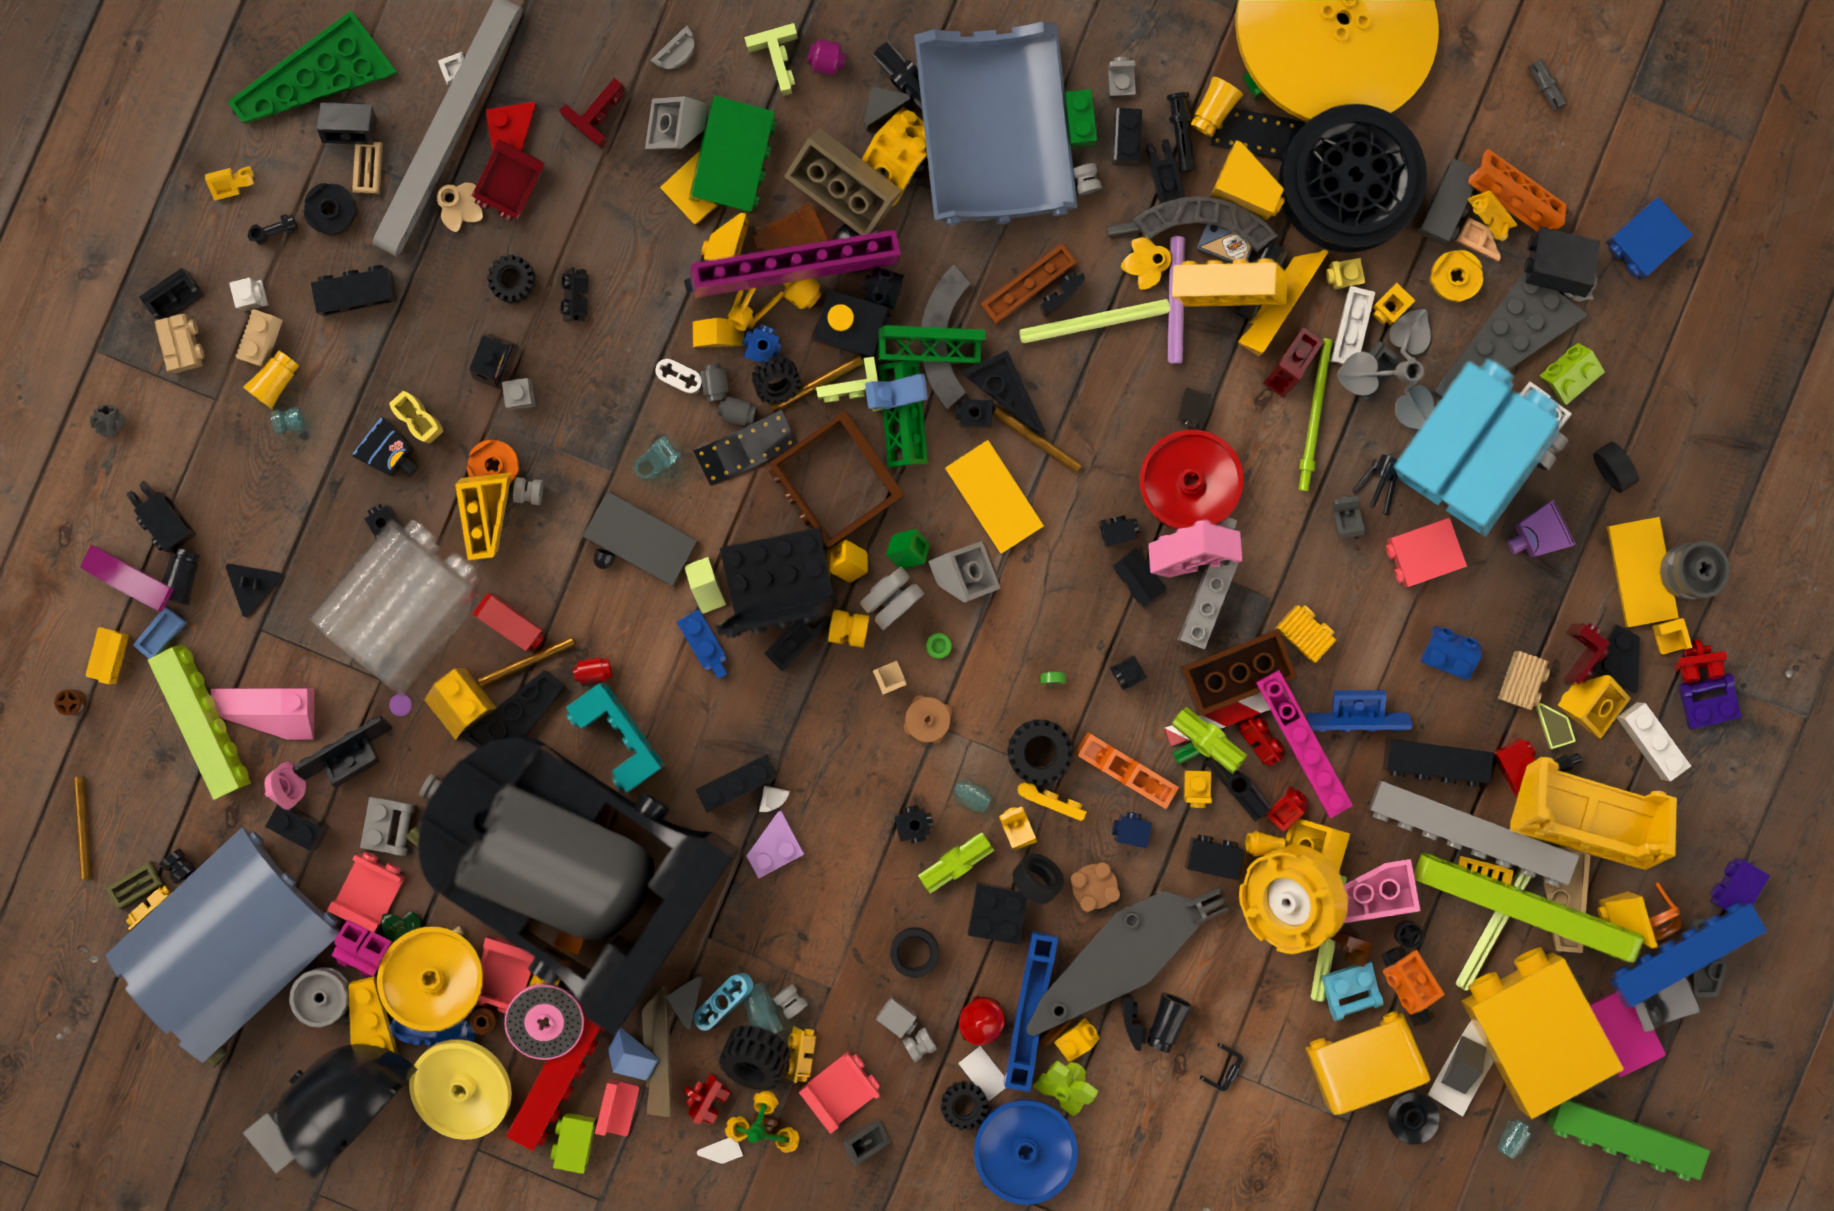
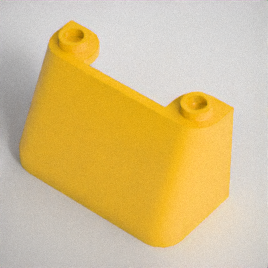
[1305,1011,1430,1115]

